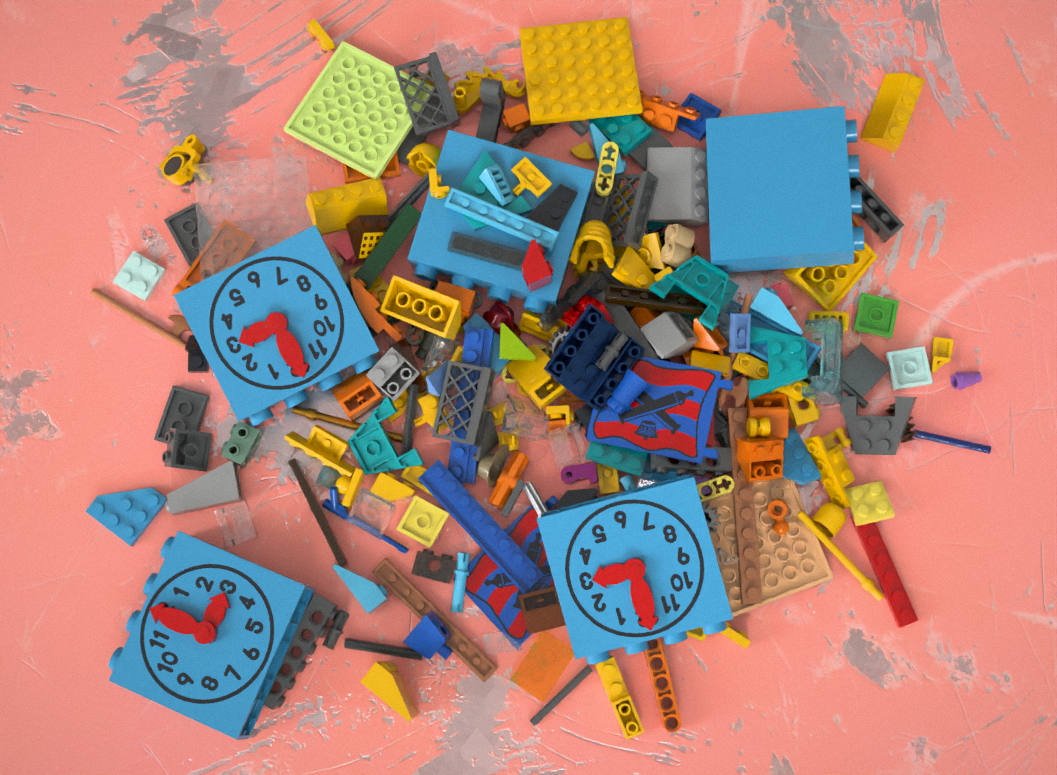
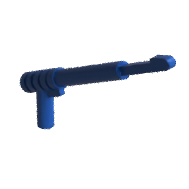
[322,486,409,553]

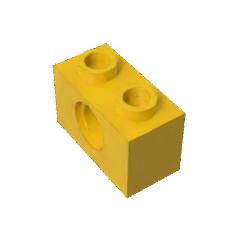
[786,387,820,428]

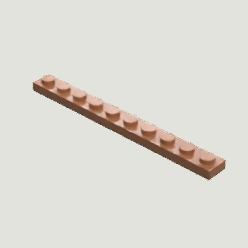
[726,408,762,604]

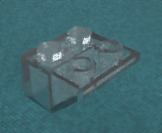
[501,394,549,441]

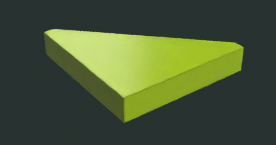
[499,323,536,361]

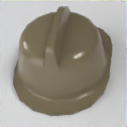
[476,444,509,488]

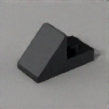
[185,335,209,373]

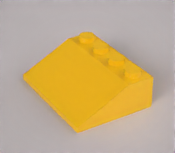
[783,242,878,311]
[360,660,418,722]

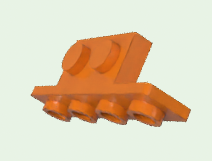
[640,90,701,132]

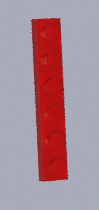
[851,517,918,628]

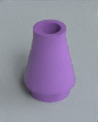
[951,371,982,390]

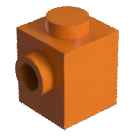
[501,103,531,134]

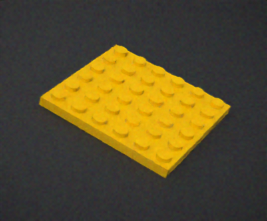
[519,17,643,125]

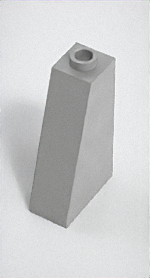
[165,461,243,516]

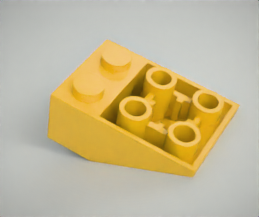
[505,343,567,410]

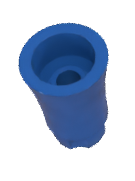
[607,369,650,415]

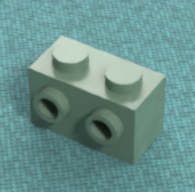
[221,421,263,468]

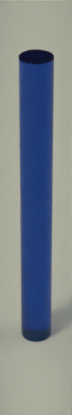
[913,429,991,454]

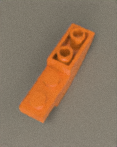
[350,277,402,342]

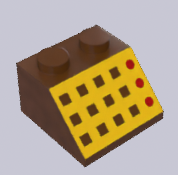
[346,215,391,260]

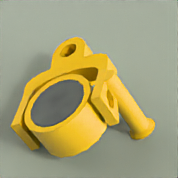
[158,134,214,185]

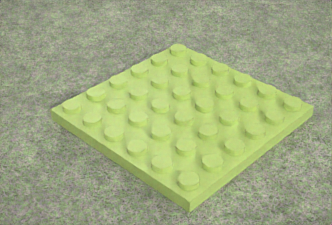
[283,41,436,180]

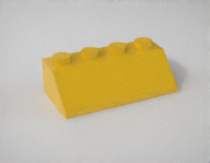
[860,73,925,153]
[305,177,388,235]
[380,275,461,340]

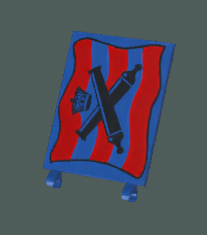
[586,356,734,464]
[453,496,558,649]

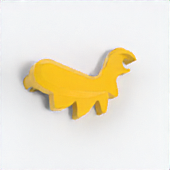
[452,66,526,114]

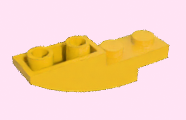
[595,655,644,740]

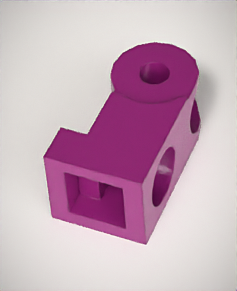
[561,462,598,485]

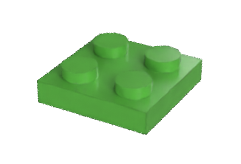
[853,293,899,339]

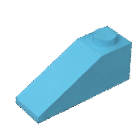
[589,123,627,182]
[750,287,803,337]
[332,564,388,614]

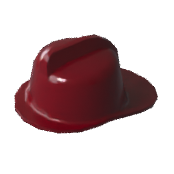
[482,301,521,338]

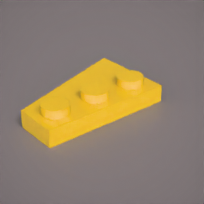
[613,232,667,270]

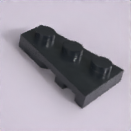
[525,184,578,231]

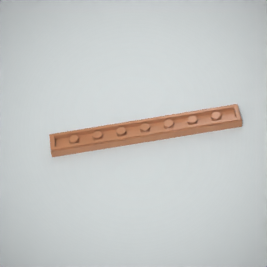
[372,558,498,682]

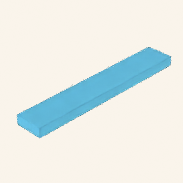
[444,187,559,251]

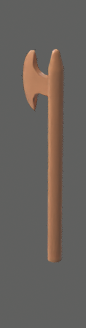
[90,288,193,348]
[718,294,753,408]

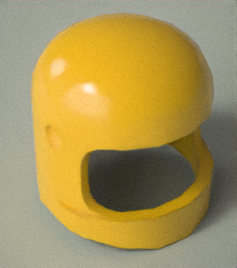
[811,502,847,538]

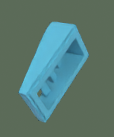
[479,164,516,207]

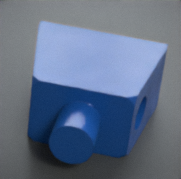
[403,610,453,660]

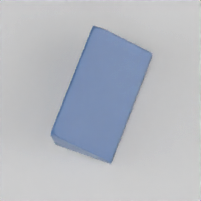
[426,358,460,396]

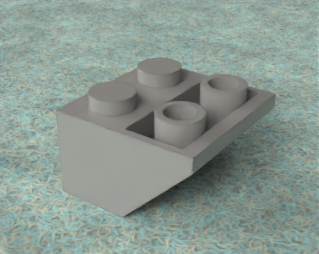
[640,311,699,359]
[366,347,420,401]

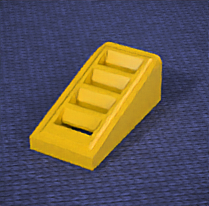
[807,311,849,333]

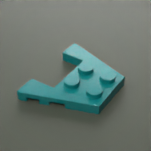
[458,151,532,231]
[649,255,729,331]
[748,326,808,400]
[348,397,425,475]

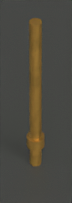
[292,406,404,442]

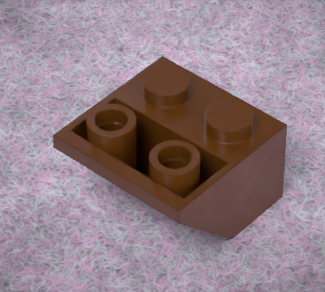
[518,586,566,634]

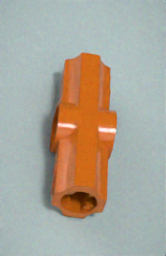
[488,450,530,510]

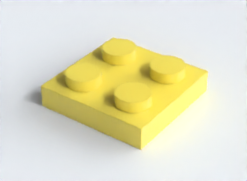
[844,480,895,526]
[396,495,450,548]

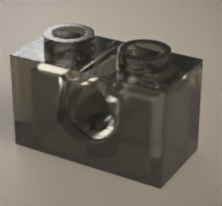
[411,548,457,585]

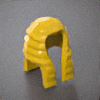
[570,220,615,274]

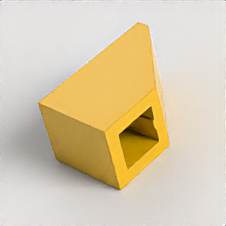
[369,472,416,504]

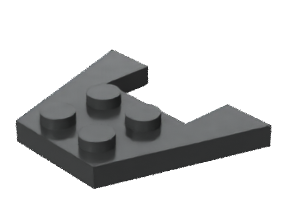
[838,396,917,455]

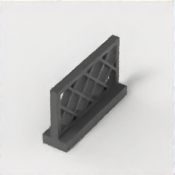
[394,52,460,136]
[603,171,658,249]
[432,360,496,447]

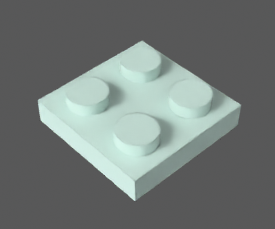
[113,251,167,302]
[885,346,933,391]

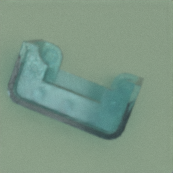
[802,318,844,406]

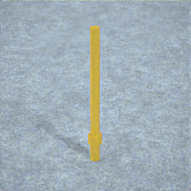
[797,510,884,601]

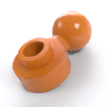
[767,499,789,535]

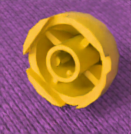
[407,143,441,178]

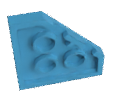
[782,428,821,485]
[85,488,167,546]

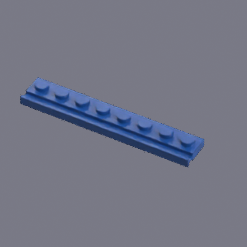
[448,327,495,484]
[418,459,544,594]

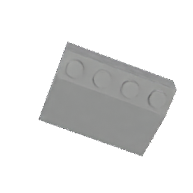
[647,147,708,228]

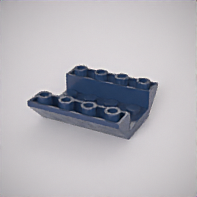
[544,304,645,413]

